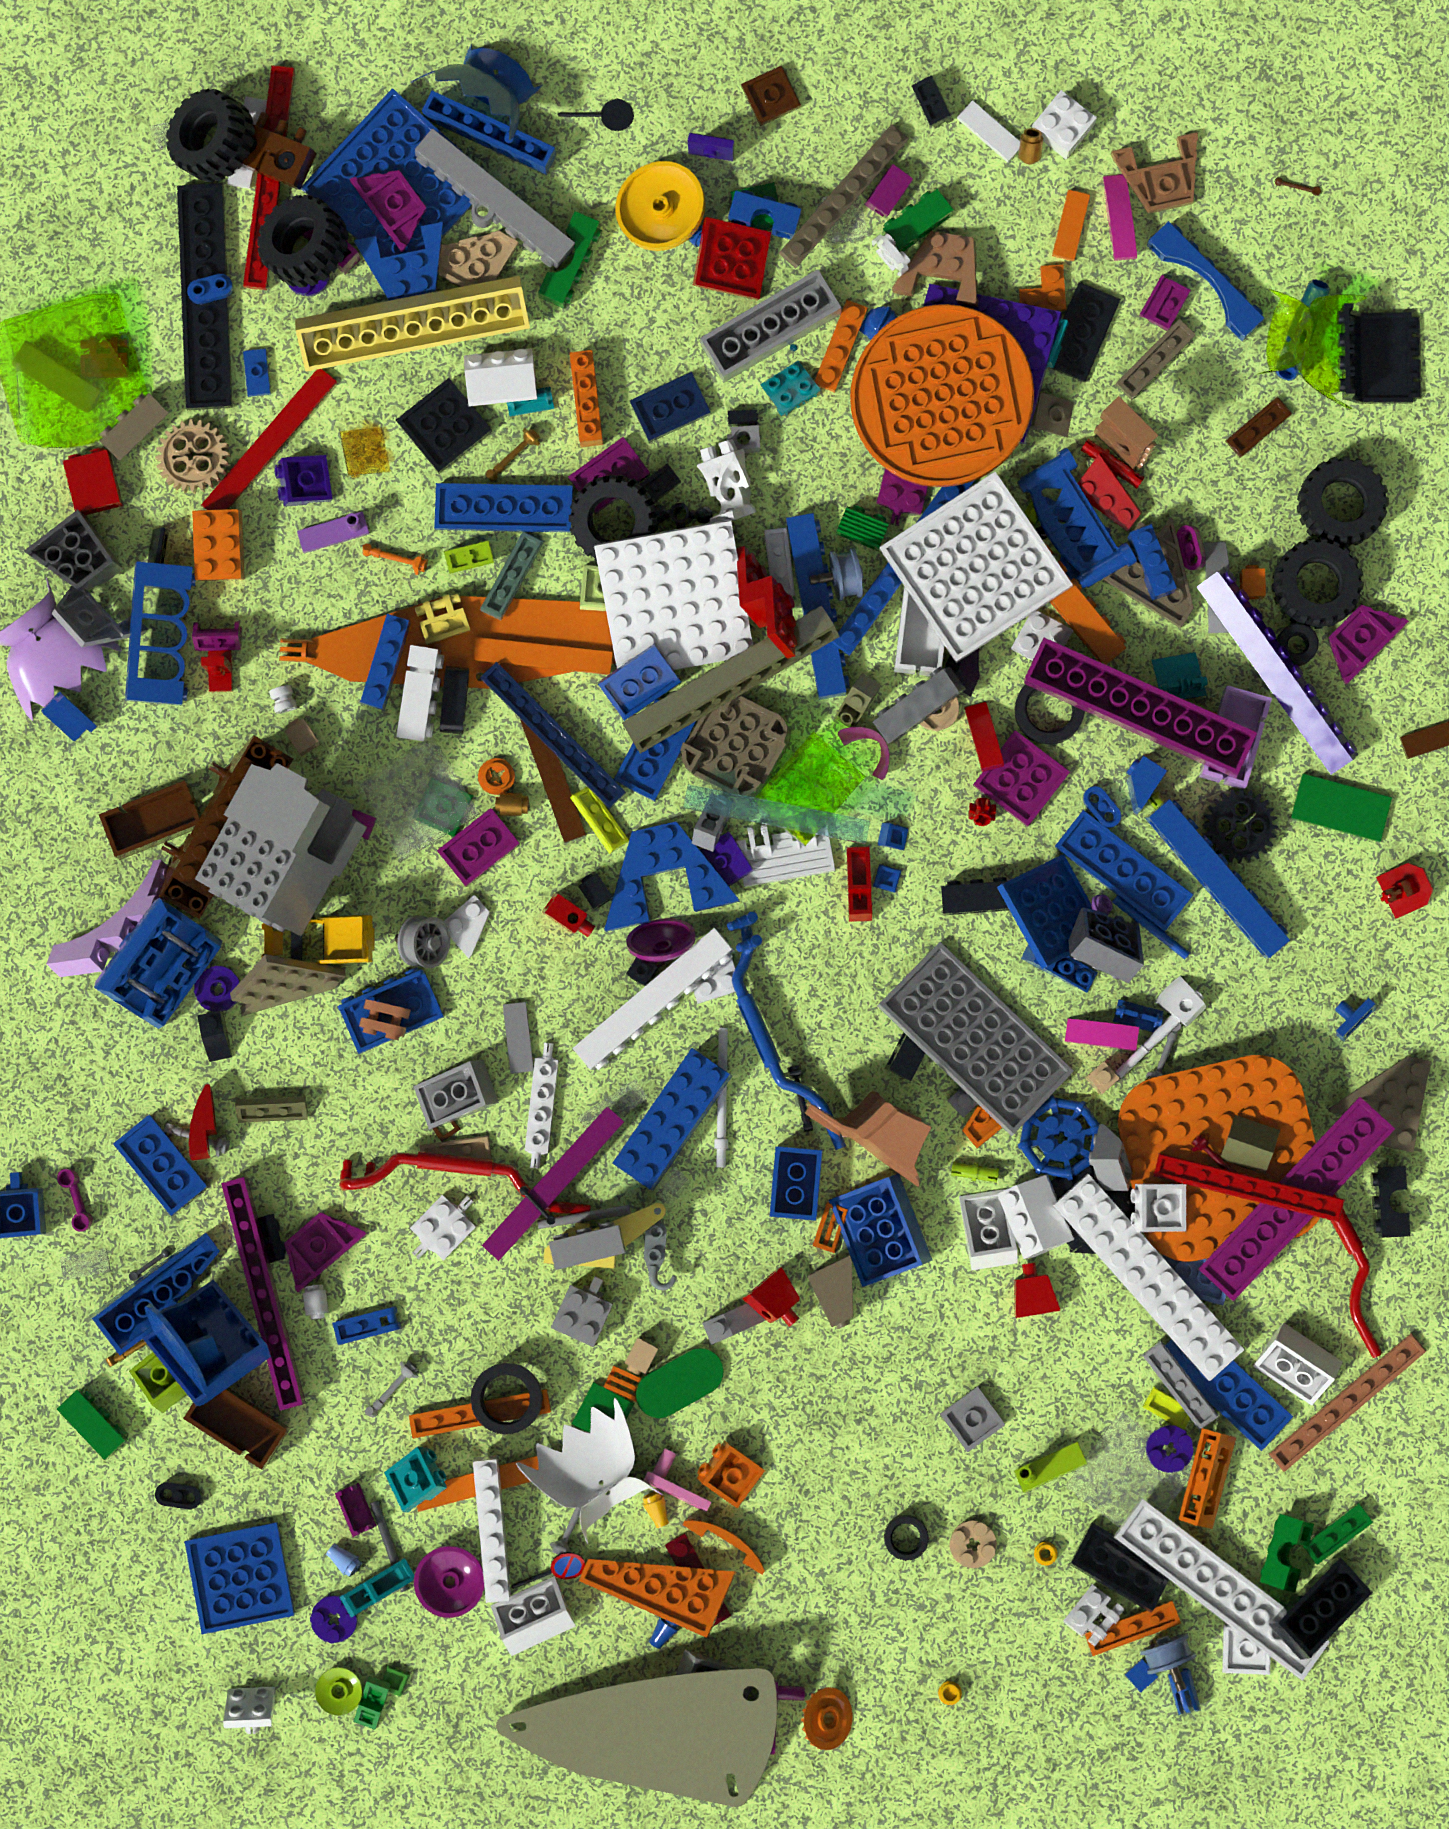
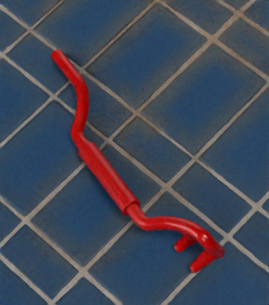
[339,1151,591,1214]
[1330,1194,1383,1358]

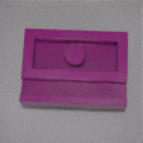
[1139,275,1191,331]

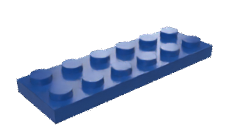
[434,483,573,533]
[1055,810,1193,932]
[1165,1339,1293,1451]

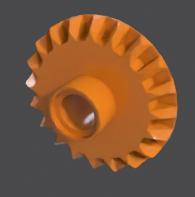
[801,1687,853,1750]

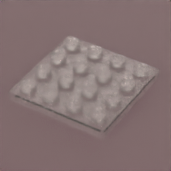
[354,736,480,862]
[1065,1410,1192,1528]

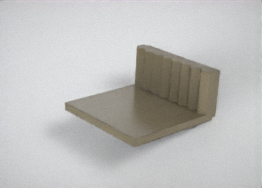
[1029,393,1074,437]

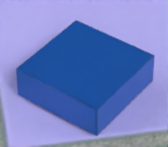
[873,864,902,893]
[1124,1658,1158,1693]

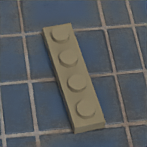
[1115,319,1196,400]

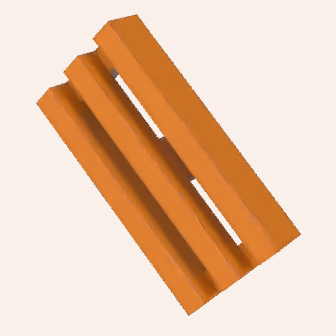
[813,1202,847,1253]
[604,1365,641,1402]

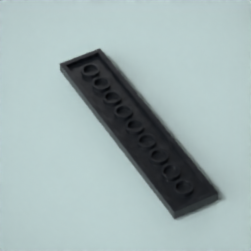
[177,183,233,410]

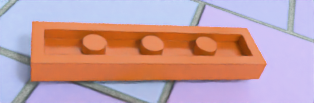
[815,300,868,392]
[1085,1600,1181,1656]

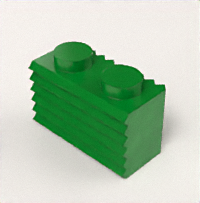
[836,505,889,552]

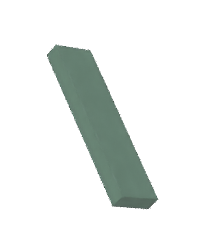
[481,532,543,620]

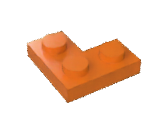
[1019,265,1066,311]

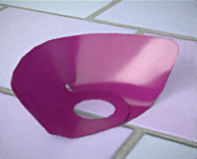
[838,727,889,780]

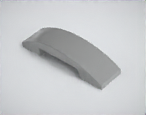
[1203,542,1229,634]

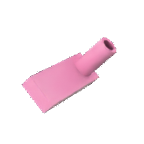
[643,1449,711,1512]

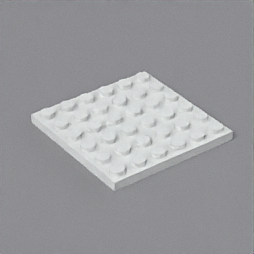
[880,472,1073,663]
[594,519,753,670]

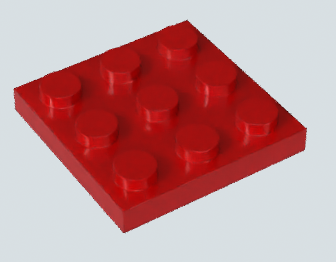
[692,217,771,300]

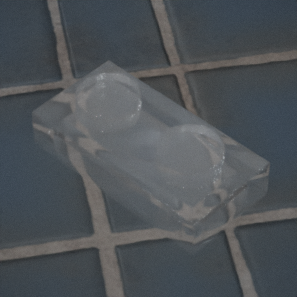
[60,1248,111,1281]

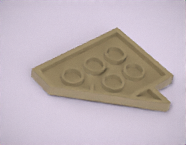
[1103,517,1194,629]
[230,954,346,1015]

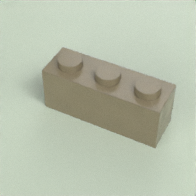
[99,393,169,461]

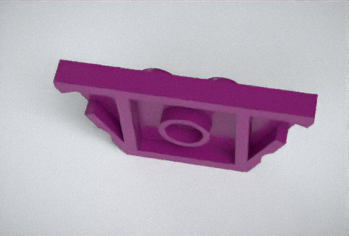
[350,170,426,252]
[1328,605,1409,685]
[284,1212,367,1292]

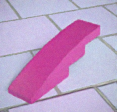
[1103,174,1137,261]

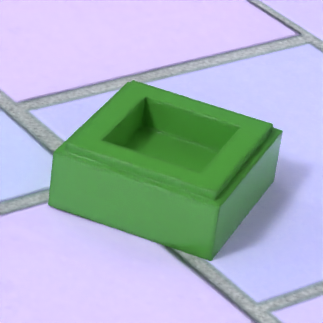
[382,1665,410,1697]

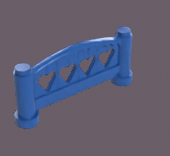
[1017,448,1137,589]

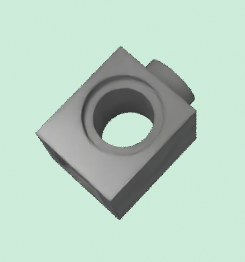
[727,425,760,453]

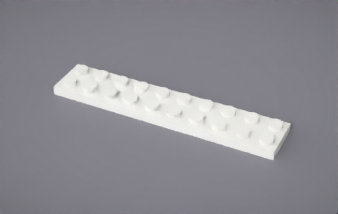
[1053,1174,1244,1381]
[1113,1499,1330,1681]

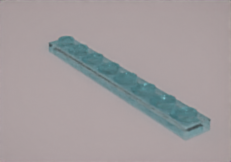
[683,784,870,844]

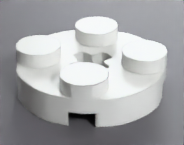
[872,233,910,276]

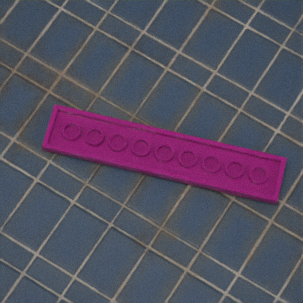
[1198,1096,1395,1302]

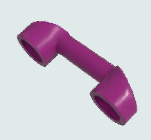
[57,1169,93,1232]

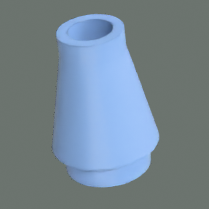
[326,1544,362,1577]

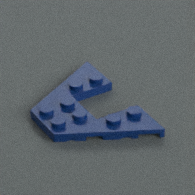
[604,822,740,932]

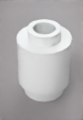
[303,1285,329,1320]

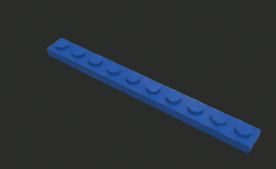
[831,480,975,656]

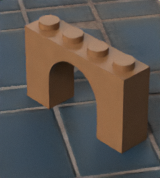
[1094,396,1158,470]

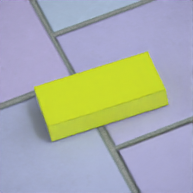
[1142,1387,1190,1430]

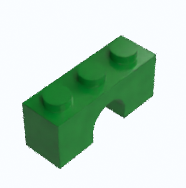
[1260,1513,1315,1593]

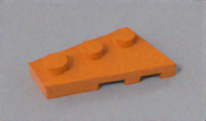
[962,1105,1002,1149]

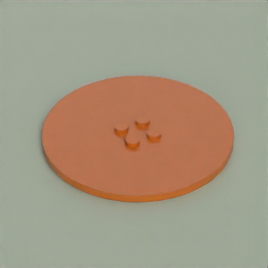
[850,304,1034,487]

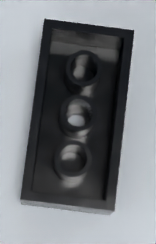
[1268,1557,1373,1660]

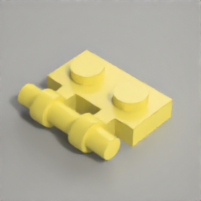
[415,593,471,645]

